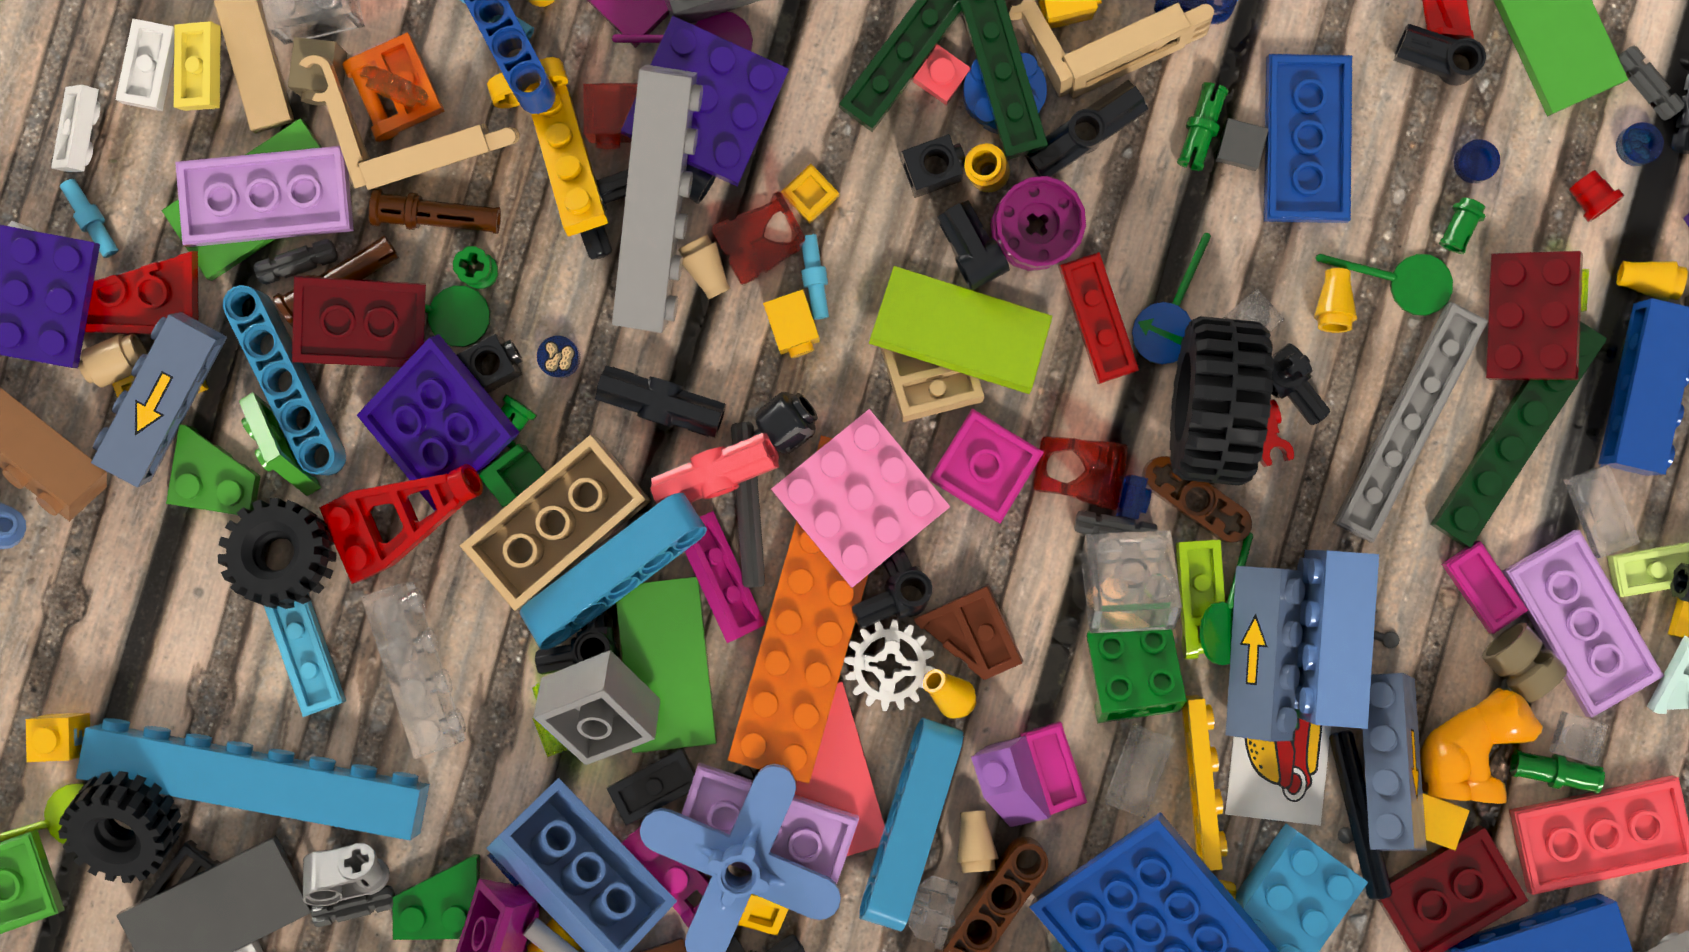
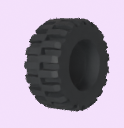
[1170,316,1274,486]

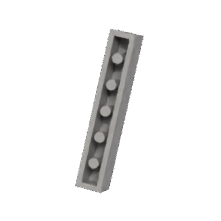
[612,65,703,333]

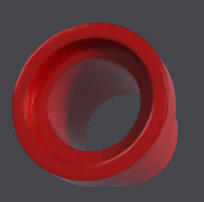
[1569,170,1625,223]

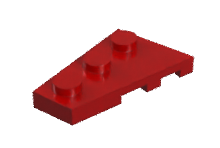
[85,251,199,334]

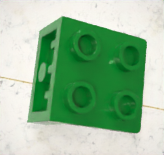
[1086,619,1187,724]

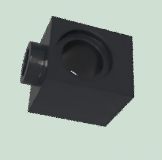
[901,134,966,198]
[457,334,523,393]

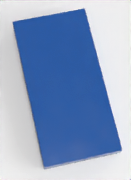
[1264,54,1352,223]

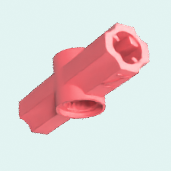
[650,433,779,504]

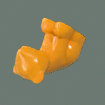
[1420,688,1543,804]

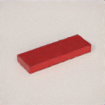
[1058,252,1139,384]

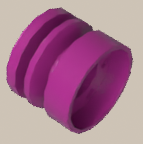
[990,176,1086,271]

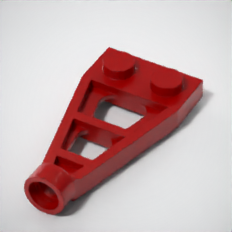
[319,464,483,584]

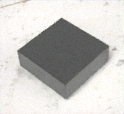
[1215,118,1268,171]

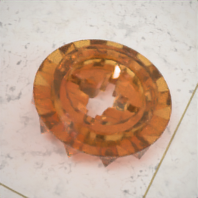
[360,66,429,109]

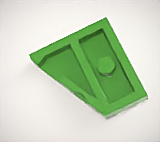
[239,392,321,496]
[166,424,261,515]

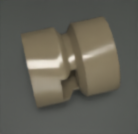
[1482,623,1567,703]

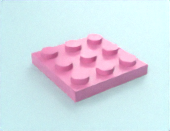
[771,409,950,588]

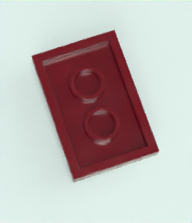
[1486,251,1583,380]
[292,276,426,367]
[1378,825,1529,952]

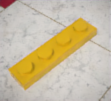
[531,84,608,237]
[1182,695,1228,871]

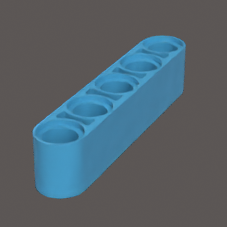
[223,285,346,476]
[520,493,707,650]
[859,718,964,931]

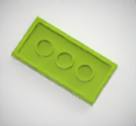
[869,266,1053,394]

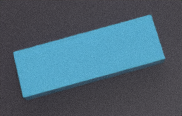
[264,593,346,717]

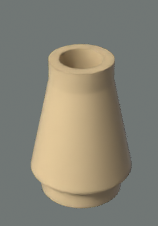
[678,234,731,300]
[957,810,999,873]

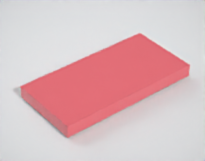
[795,680,885,857]
[1509,775,1689,895]

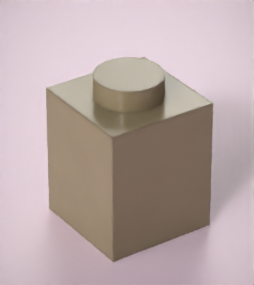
[288,37,348,106]

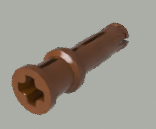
[369,188,501,234]
[273,235,399,327]

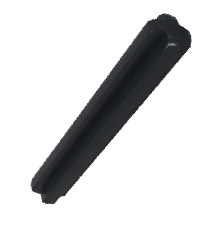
[1329,730,1392,900]

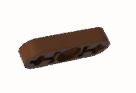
[1142,456,1252,542]

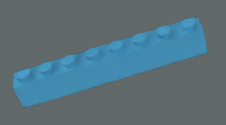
[76,718,430,840]

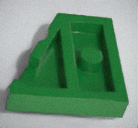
[392,854,480,940]

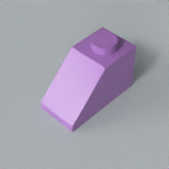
[971,736,1051,827]

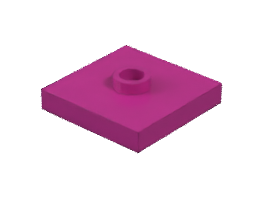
[928,408,1044,524]

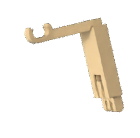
[1009,0,1214,99]
[299,55,520,190]

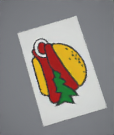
[1225,718,1331,826]

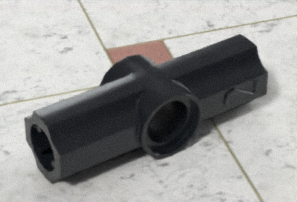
[1024,80,1149,177]
[595,366,726,438]

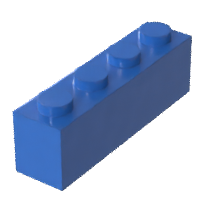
[1598,298,1689,476]
[1444,893,1633,952]

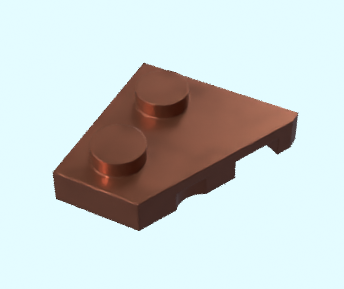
[914,585,1023,680]

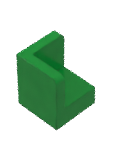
[479,444,546,508]

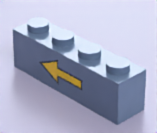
[91,312,227,488]
[1225,566,1305,742]
[1362,673,1427,851]

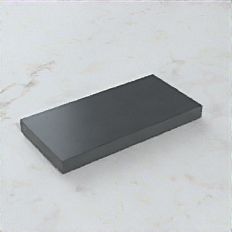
[116,835,312,952]

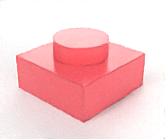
[913,44,971,105]

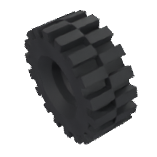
[218,498,337,609]
[58,771,182,883]

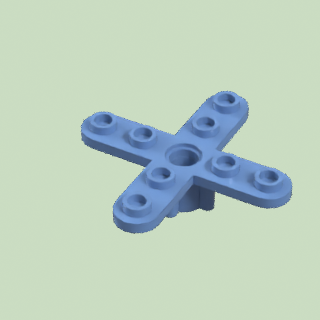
[640,764,841,952]

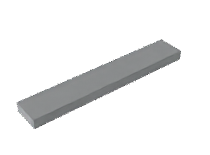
[1333,302,1488,542]

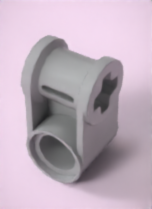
[303,843,390,906]

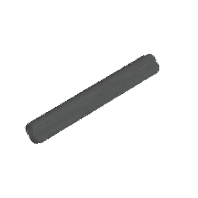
[731,422,765,588]

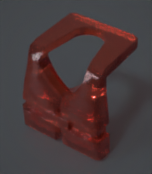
[712,191,805,286]
[1033,436,1128,510]

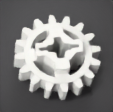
[844,619,935,711]

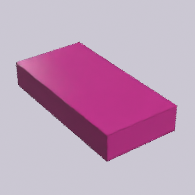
[1441,541,1528,634]
[1020,721,1087,815]

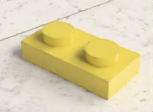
[174,21,221,111]

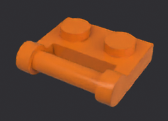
[342,32,445,142]

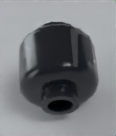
[754,392,818,454]

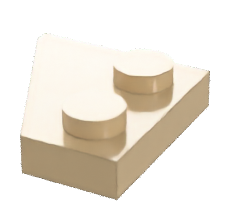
[881,348,984,422]

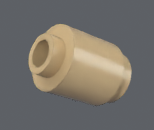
[79,333,148,388]

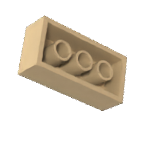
[460,435,651,611]

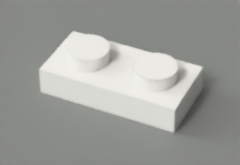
[115,19,174,112]
[51,85,100,172]

